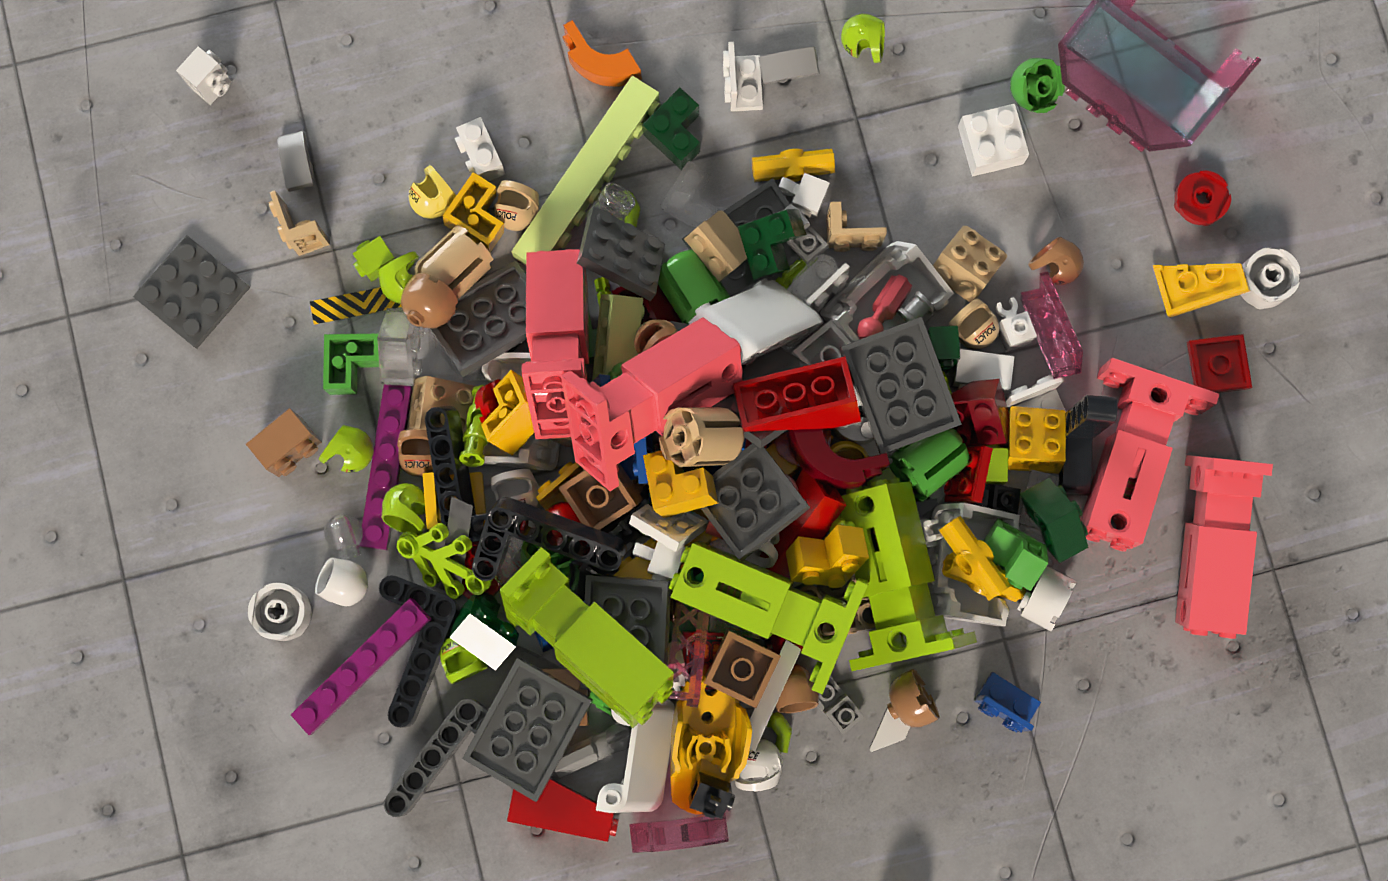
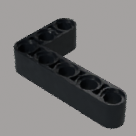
[1058,395,1118,496]
[425,406,529,542]
[472,497,627,581]
[379,575,460,728]

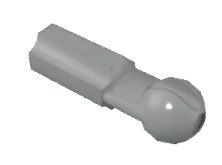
[555,723,631,779]

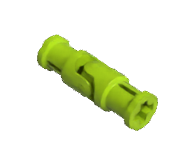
[459,385,488,467]

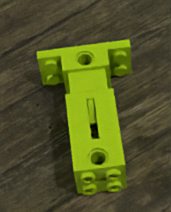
[840,478,977,671]
[669,541,870,694]
[500,547,674,728]

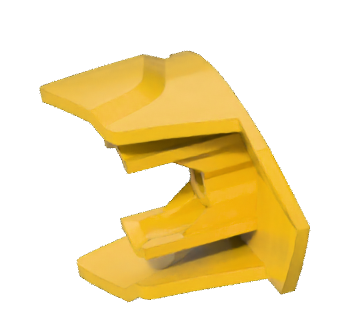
[670,675,752,815]

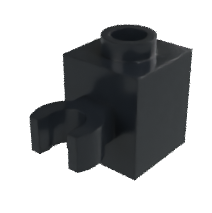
[689,772,735,819]

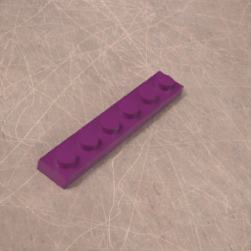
[359,383,413,550]
[291,598,431,735]

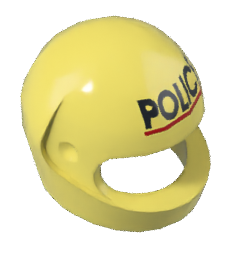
[409,165,456,219]

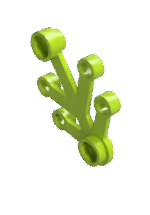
[397,523,491,599]

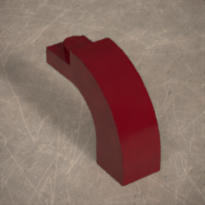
[787,429,890,489]

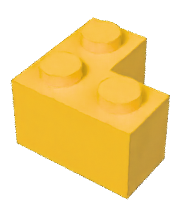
[443,172,504,253]
[481,370,534,455]
[643,450,718,518]
[786,524,869,588]

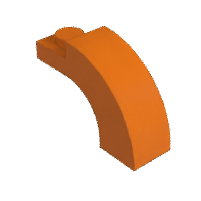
[562,20,642,87]

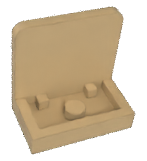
[684,210,747,282]
[933,226,1007,302]

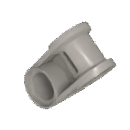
[897,291,935,325]

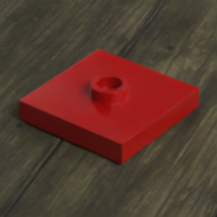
[1187,334,1253,393]

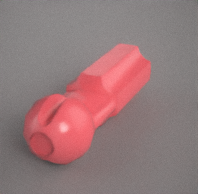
[857,274,912,339]

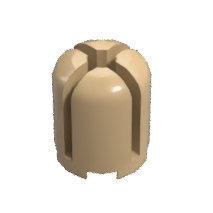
[414,226,493,300]
[659,407,745,467]

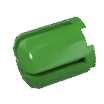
[658,250,730,324]
[888,428,969,501]

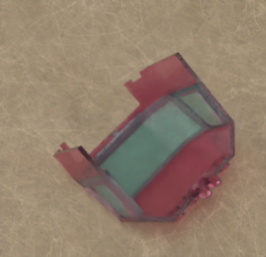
[1058,0,1261,152]

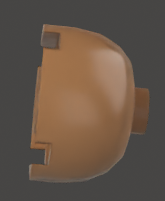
[401,273,458,329]
[887,669,940,727]

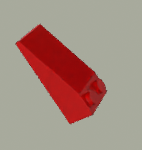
[733,356,861,432]

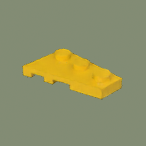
[1153,263,1251,318]

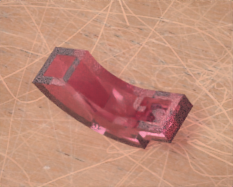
[629,813,729,853]

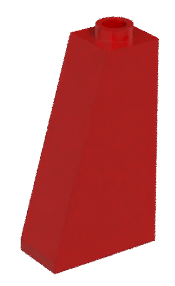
[759,469,847,579]
[507,778,619,842]

